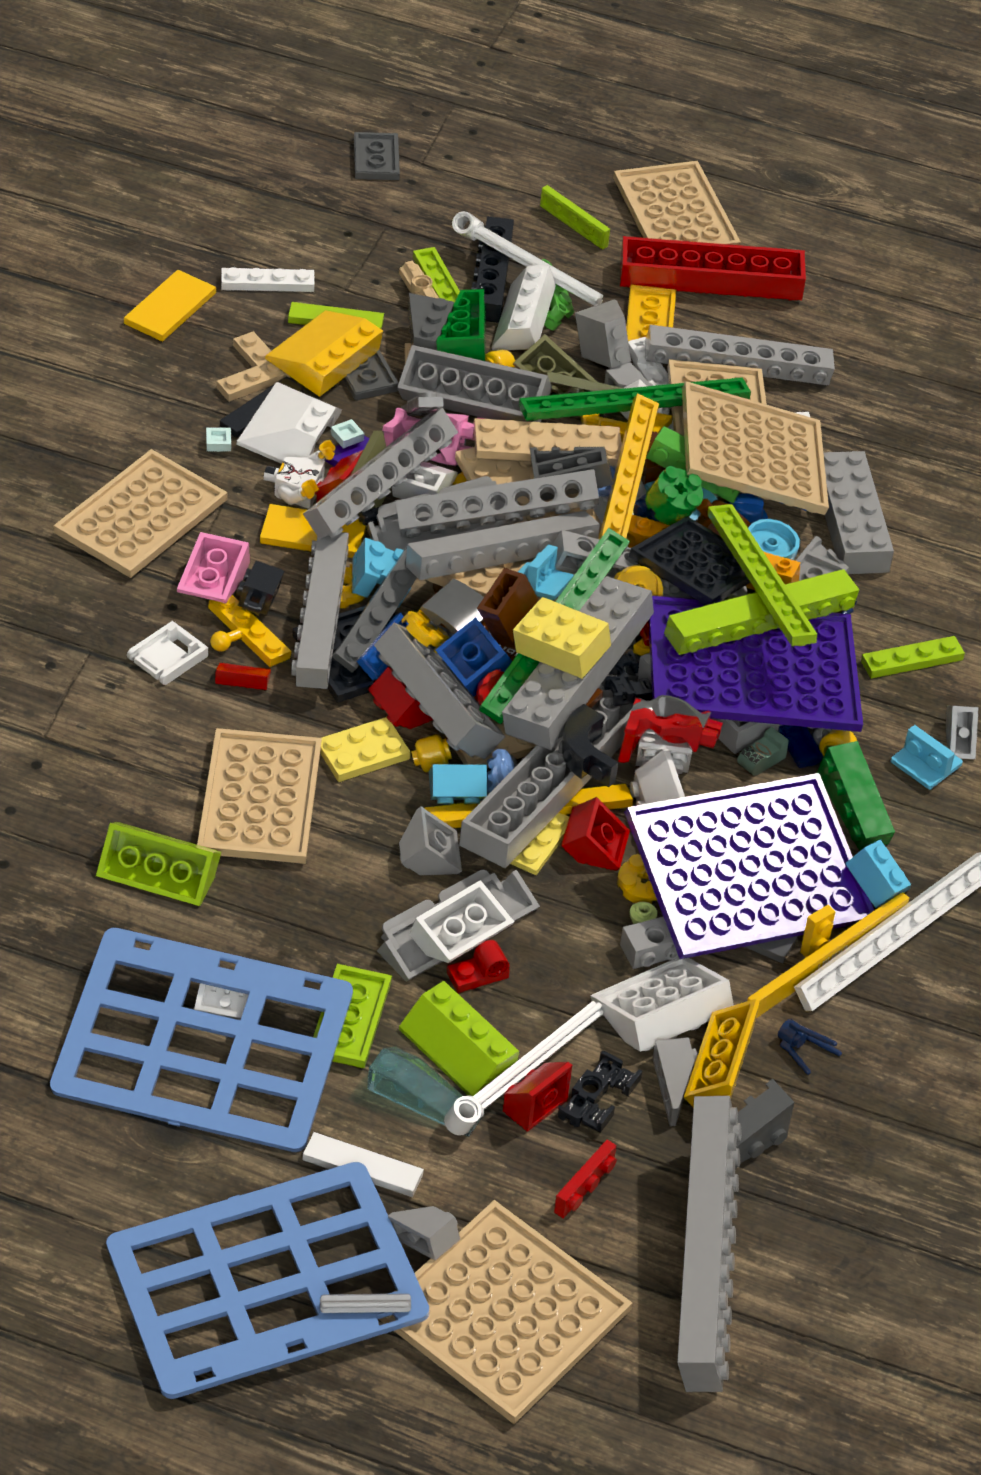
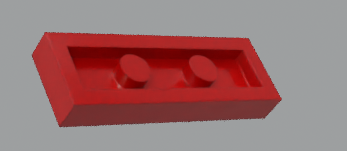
[554,1140,617,1219]

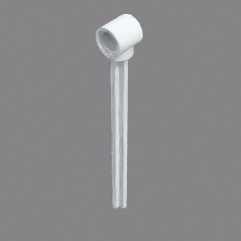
[452,211,603,306]
[444,1001,604,1135]

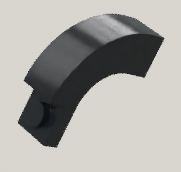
[562,704,618,787]

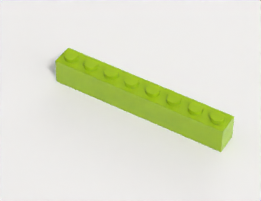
[664,569,859,655]

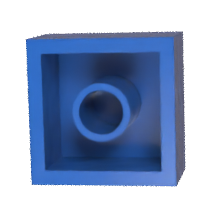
[436,617,512,697]

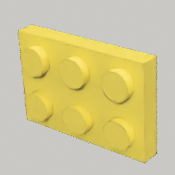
[320,717,411,782]
[510,813,569,875]

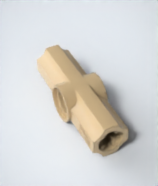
[399,261,439,298]

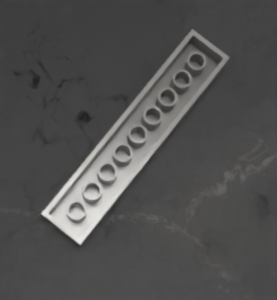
[459,684,646,868]
[678,1096,742,1392]

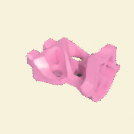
[382,408,475,466]

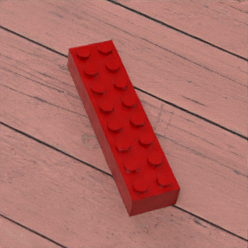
[620,236,806,301]

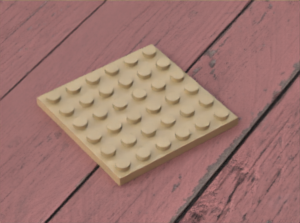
[682,381,829,515]
[379,1200,633,1424]

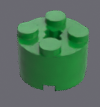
[645,466,703,526]

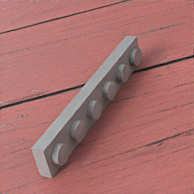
[401,392,443,416]

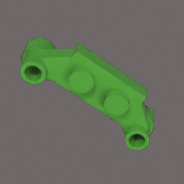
[542,259,574,331]

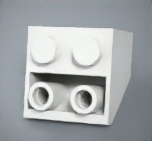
[392,461,458,499]
[636,729,692,774]

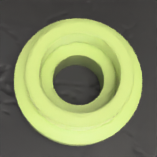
[629,902,657,924]

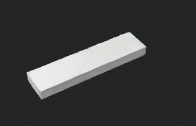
[303,1132,424,1197]

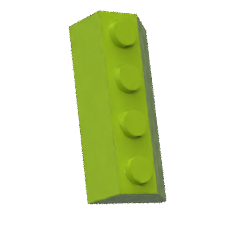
[96,822,221,906]
[399,981,519,1096]

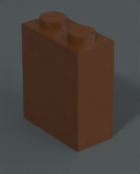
[477,567,539,650]

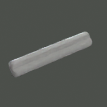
[320,1294,411,1313]

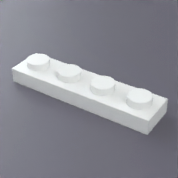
[221,267,314,292]

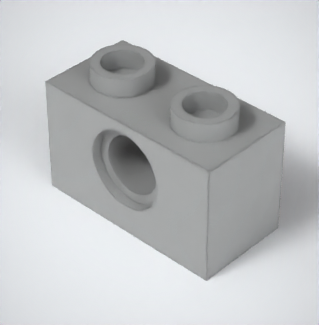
[620,917,679,969]

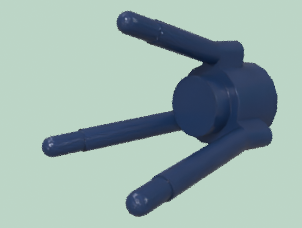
[778,1019,842,1075]

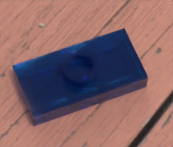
[778,725,824,768]

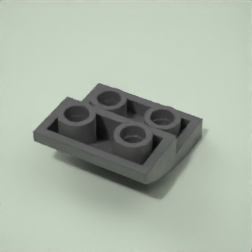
[420,578,484,634]

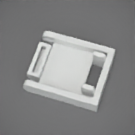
[127,621,208,685]

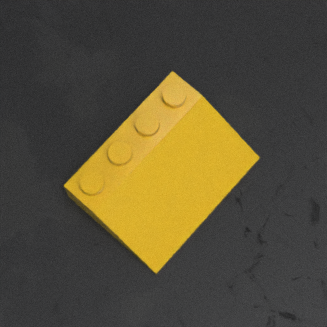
[265,310,383,397]

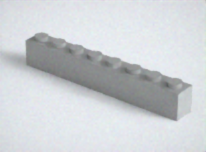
[406,511,600,580]
[292,532,349,689]

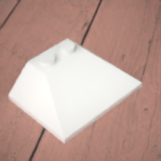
[237,382,342,464]

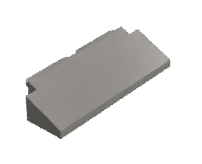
[367,476,523,551]
[377,870,540,982]

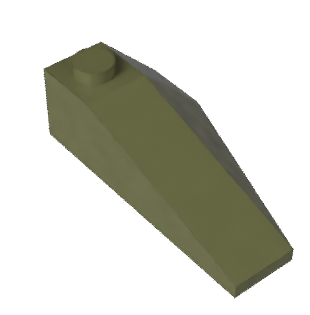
[513,334,597,394]

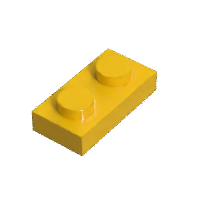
[800,904,836,957]

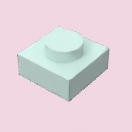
[331,419,364,448]
[206,428,231,452]

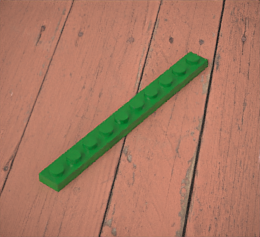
[518,377,751,421]
[479,528,630,724]

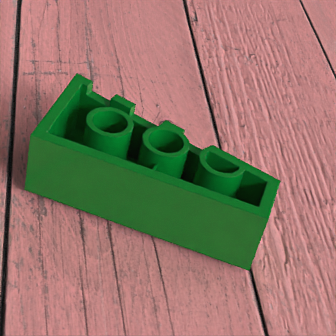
[436,289,485,361]
[817,741,895,851]

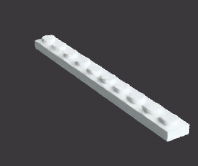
[794,852,981,1011]

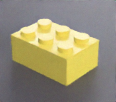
[513,597,611,679]

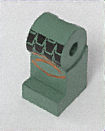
[737,727,789,776]

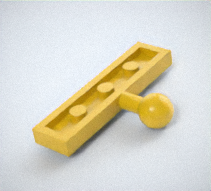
[208,595,291,667]

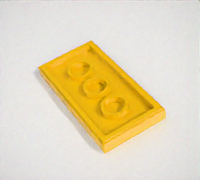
[124,270,216,342]
[626,285,676,341]
[260,504,367,558]

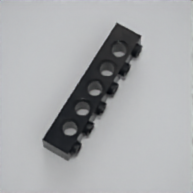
[472,216,514,323]

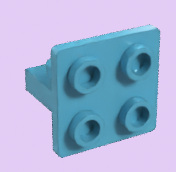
[518,544,574,600]
[891,725,963,789]

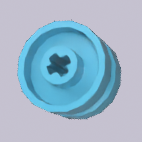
[748,519,800,560]

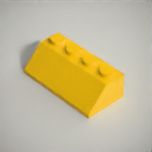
[684,998,760,1108]

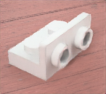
[194,983,249,1020]

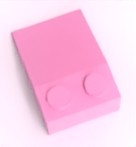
[177,532,250,603]

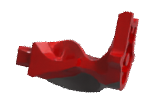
[618,695,723,763]

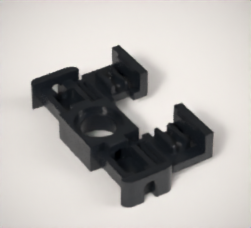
[601,649,652,706]
[557,1051,643,1133]

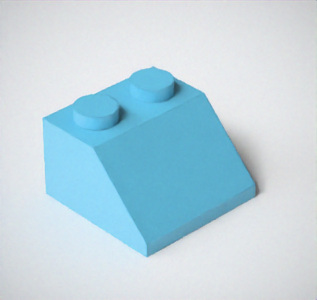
[429,764,487,805]
[845,840,911,908]

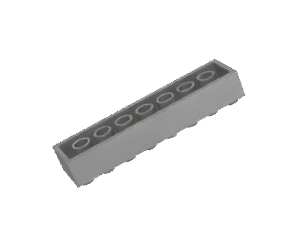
[502,576,654,750]

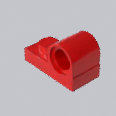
[447,940,510,993]

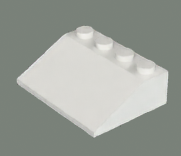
[590,958,734,1052]

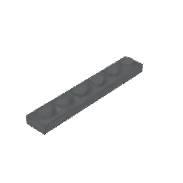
[332,547,417,672]

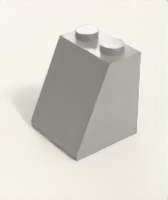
[575,299,631,368]

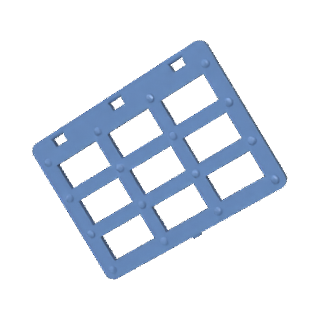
[50,928,353,1152]
[106,1162,429,1399]

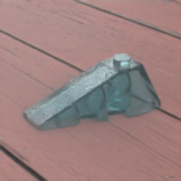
[367,1047,482,1137]

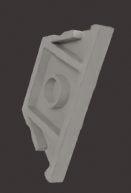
[796,536,849,581]

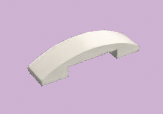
[628,337,669,386]

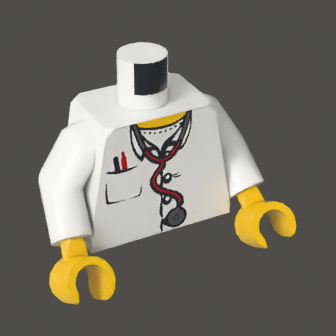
[264,440,335,509]

